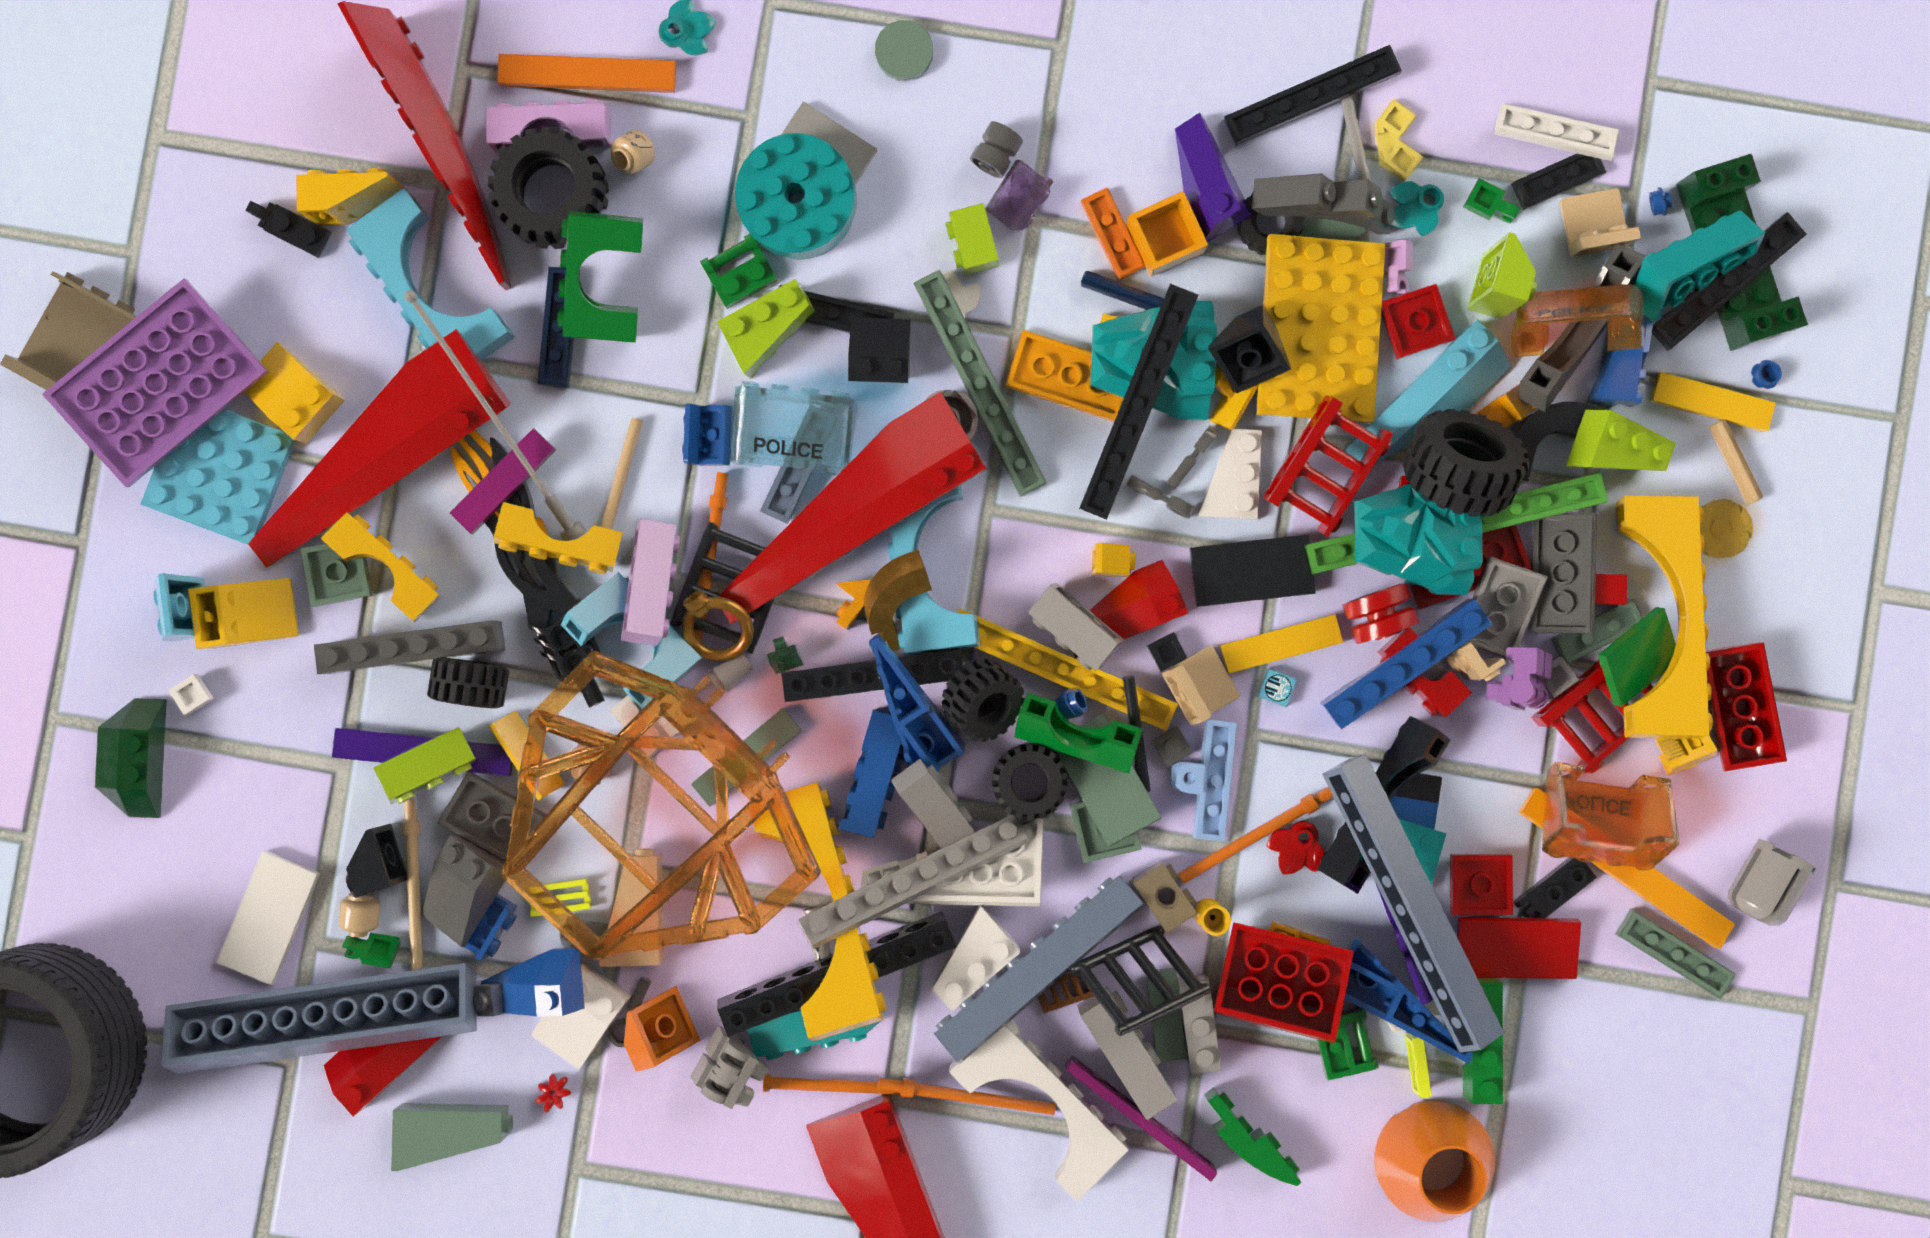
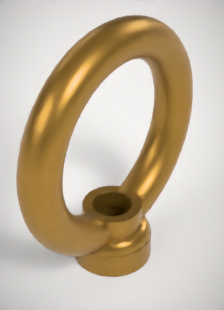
[682,590,754,661]

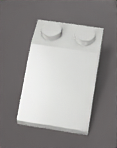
[531,961,632,1070]

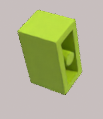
[945,203,999,275]

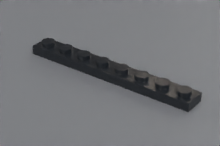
[1079,283,1199,520]

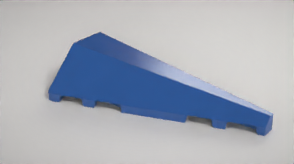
[1586,301,1653,408]
[869,634,965,773]
[1344,938,1473,1064]

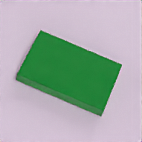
[1598,607,1676,707]

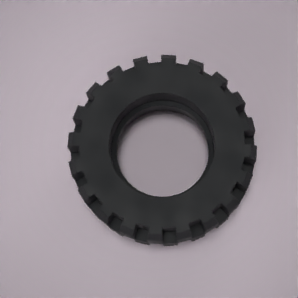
[487,127,609,249]
[1403,409,1529,517]

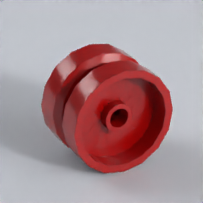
[1342,582,1420,644]

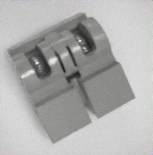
[690,1025,768,1109]

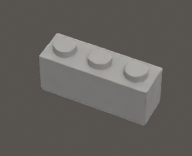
[1027,583,1124,671]
[891,759,975,848]
[1177,974,1222,1074]

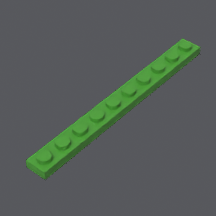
[1305,473,1609,575]

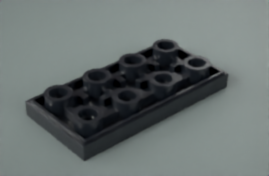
[1189,534,1316,607]

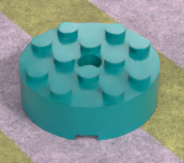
[735,133,857,260]

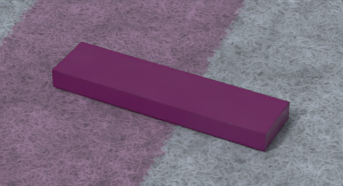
[449,428,557,535]

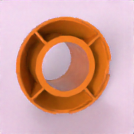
[1374,1100,1495,1222]

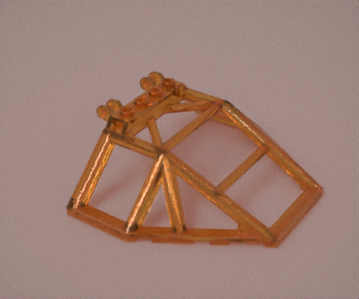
[501,650,821,961]

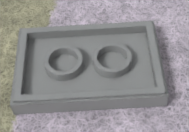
[781,101,878,185]
[1466,556,1548,657]

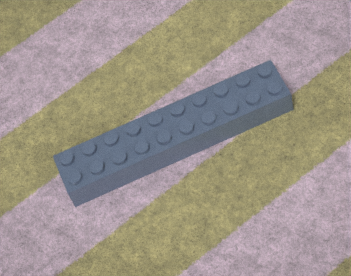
[161,963,477,1074]

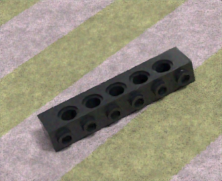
[781,649,963,702]

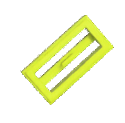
[527,878,592,917]
[1405,1032,1432,1099]

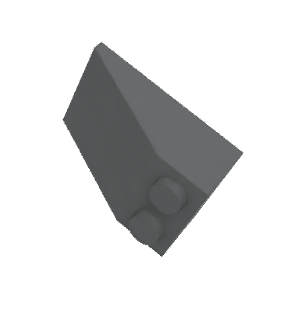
[421,835,512,947]

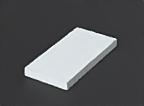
[216,851,320,985]

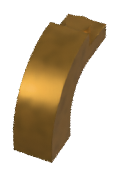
[864,549,932,652]

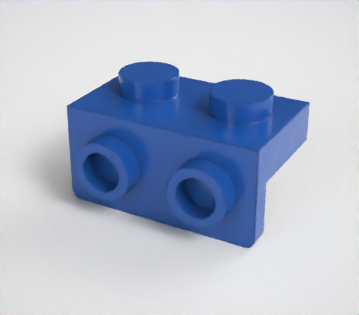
[682,403,732,466]
[465,894,518,962]

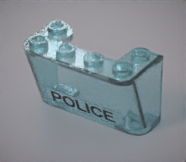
[730,381,857,476]

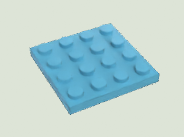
[140,409,296,545]

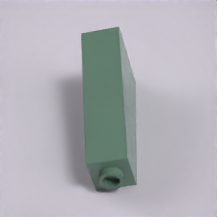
[391,1103,513,1171]

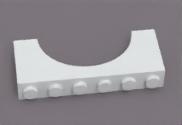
[949,1020,1129,1202]

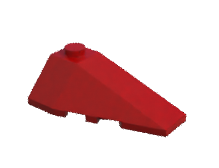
[1072,560,1189,659]

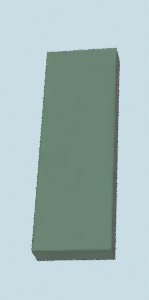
[1551,599,1643,664]
[1146,968,1187,1062]

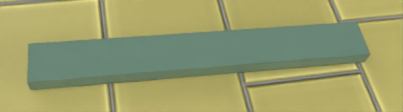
[913,269,1047,497]

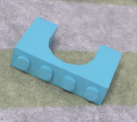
[561,572,702,711]

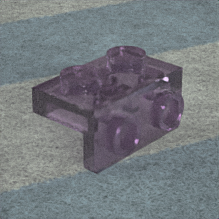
[985,159,1054,230]

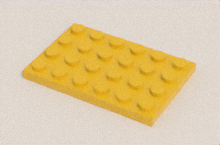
[1256,234,1385,423]

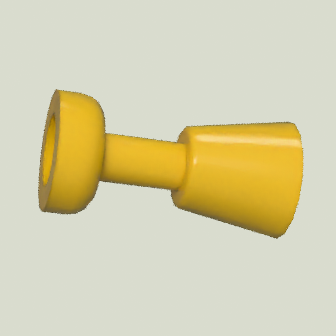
[1194,898,1231,936]

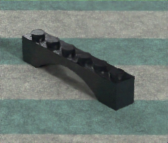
[1317,716,1451,894]

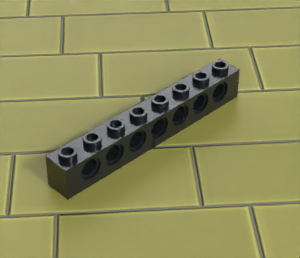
[717,911,956,1037]

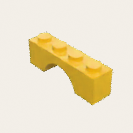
[494,502,623,574]
[321,513,440,623]

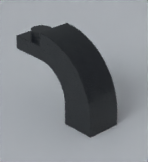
[1512,402,1596,484]

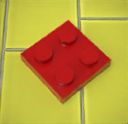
[1381,284,1455,360]
[1450,854,1513,915]

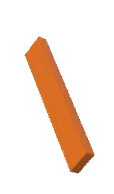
[497,54,677,93]

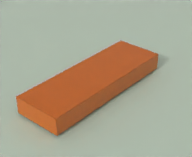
[1080,187,1146,281]

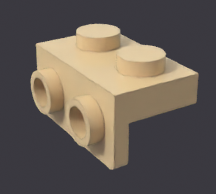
[1447,642,1506,681]

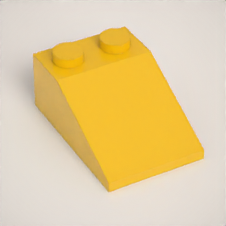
[245,342,345,444]

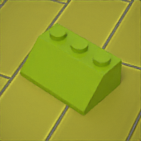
[1467,232,1537,319]

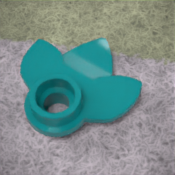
[659,0,716,56]
[1389,181,1444,237]

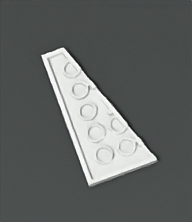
[861,818,1044,907]

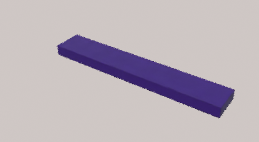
[332,728,513,776]

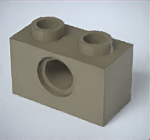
[1130,860,1197,934]

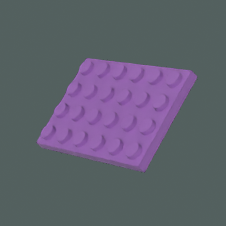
[42,278,269,487]

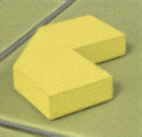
[1374,98,1423,182]

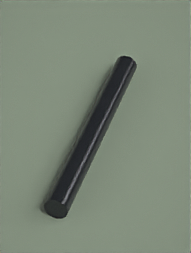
[1123,676,1151,793]

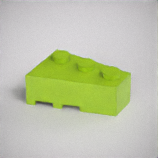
[717,279,815,378]
[1566,410,1676,471]
[373,727,475,805]

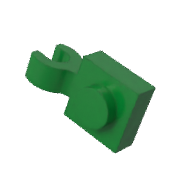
[1463,178,1520,224]
[342,932,401,969]

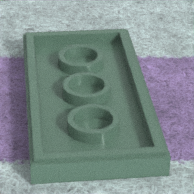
[1055,713,1162,848]

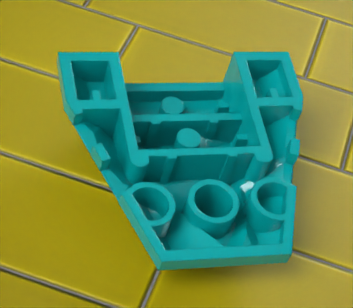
[1090,300,1217,421]
[1354,483,1482,595]

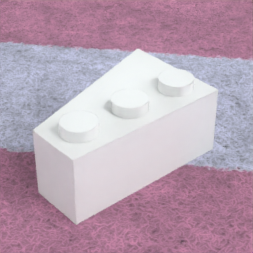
[932,905,1021,1012]

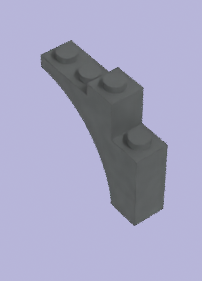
[1252,173,1395,235]

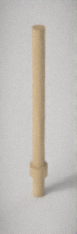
[402,798,423,970]

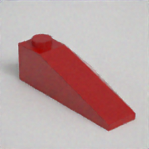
[323,1036,443,1117]

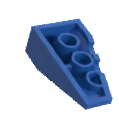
[481,947,585,1017]

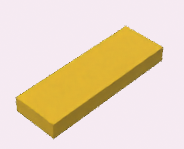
[489,710,565,801]

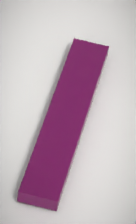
[1065,1056,1218,1182]

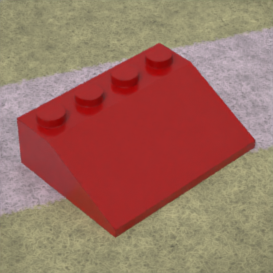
[1214,922,1354,1044]

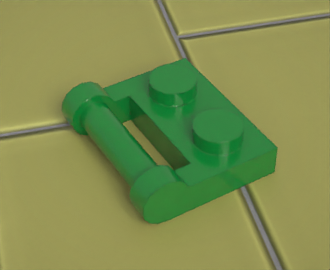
[700,233,778,309]
[1317,1007,1379,1081]

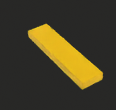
[1650,372,1776,432]
[1219,614,1343,674]

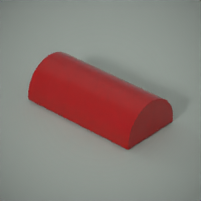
[1706,642,1787,772]

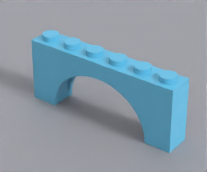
[346,188,515,361]
[887,486,980,655]

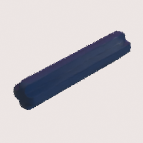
[1081,271,1164,310]

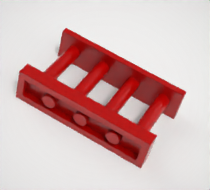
[1262,395,1393,537]
[1531,660,1653,774]

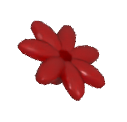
[535,1074,571,1113]

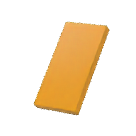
[1005,330,1123,422]

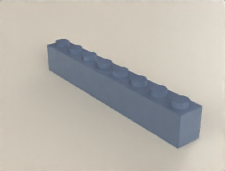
[934,876,1143,1064]

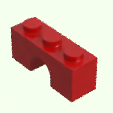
[1377,627,1472,717]

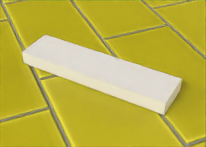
[1493,103,1620,161]

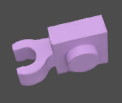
[1383,239,1413,295]

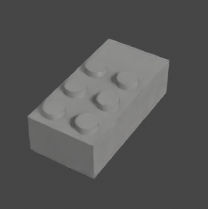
[1077,986,1178,1120]

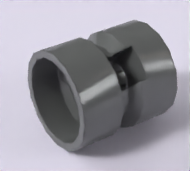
[970,121,1023,179]

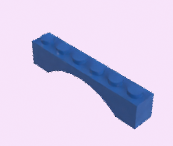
[1320,598,1492,730]

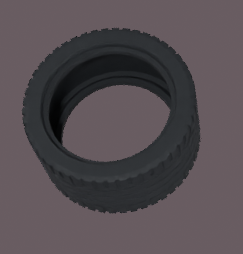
[0,943,147,1179]

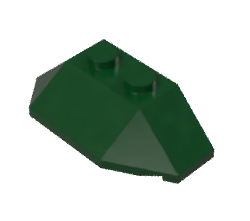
[95,698,167,818]

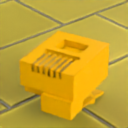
[1654,736,1717,777]

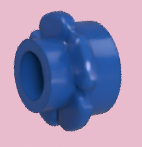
[1649,187,1672,216]
[1751,360,1782,389]

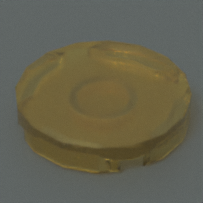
[1700,499,1753,559]

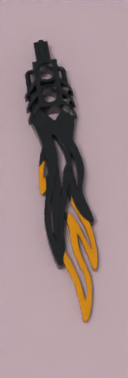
[451,429,605,708]

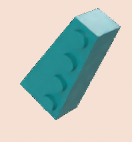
[1629,210,1765,322]
[748,1009,881,1060]

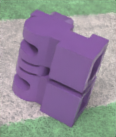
[1486,647,1553,710]

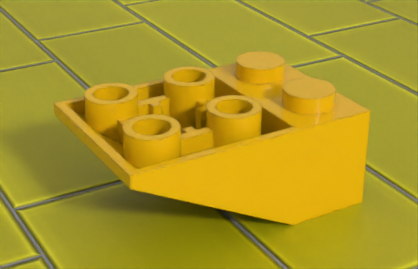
[296,168,406,226]
[188,578,299,649]

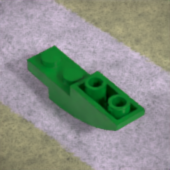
[1204,1087,1302,1186]

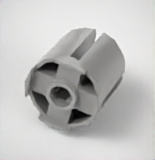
[1728,838,1816,926]

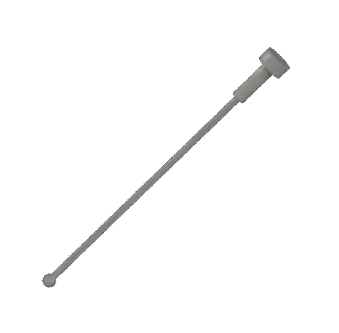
[404,290,586,541]

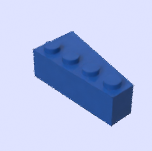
[838,709,904,838]

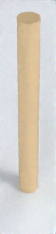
[600,418,643,529]

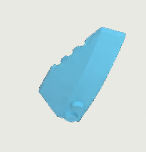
[1343,319,1511,465]

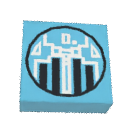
[1257,669,1297,707]

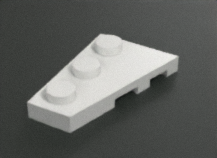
[1197,429,1262,520]

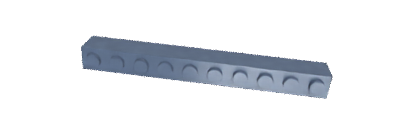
[1322,753,1504,1053]

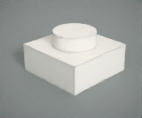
[168,674,214,715]

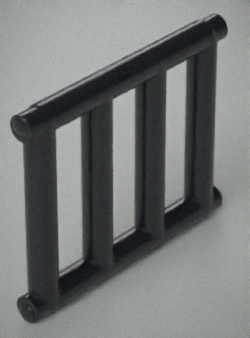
[670,522,775,654]
[1070,925,1211,1036]

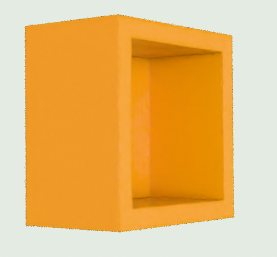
[1126,191,1208,277]

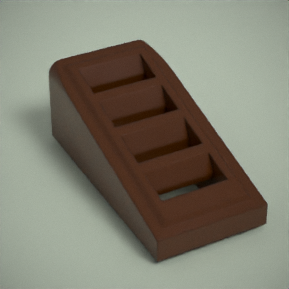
[1038,969,1094,1013]

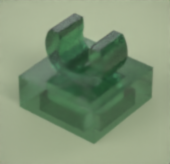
[767,636,804,674]

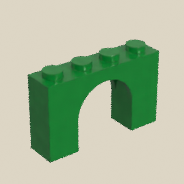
[558,211,644,343]

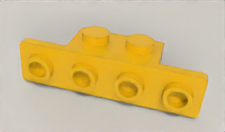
[1210,365,1258,430]

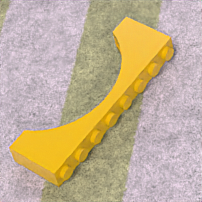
[1616,495,1713,739]
[748,782,887,1042]

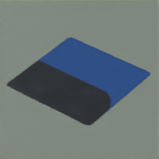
[1390,773,1442,829]

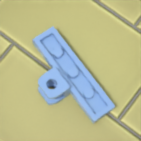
[1170,719,1237,842]

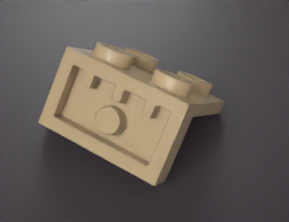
[1559,188,1641,257]
[1161,646,1240,725]

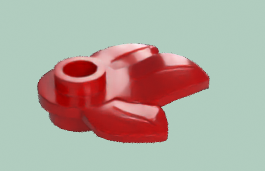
[1266,821,1324,875]

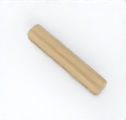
[1709,420,1763,504]

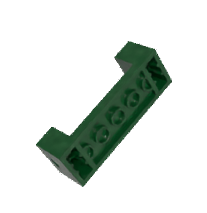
[1676,153,1808,351]

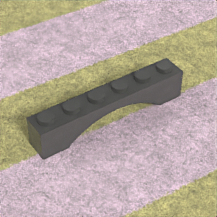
[1519,244,1646,412]
[314,620,505,674]

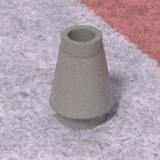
[707,654,753,694]

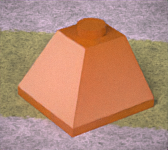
[624,986,701,1072]

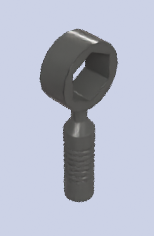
[1166,425,1219,489]
[1127,475,1195,519]
[608,977,652,1048]

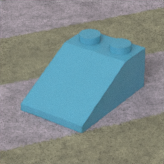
[154,573,204,641]

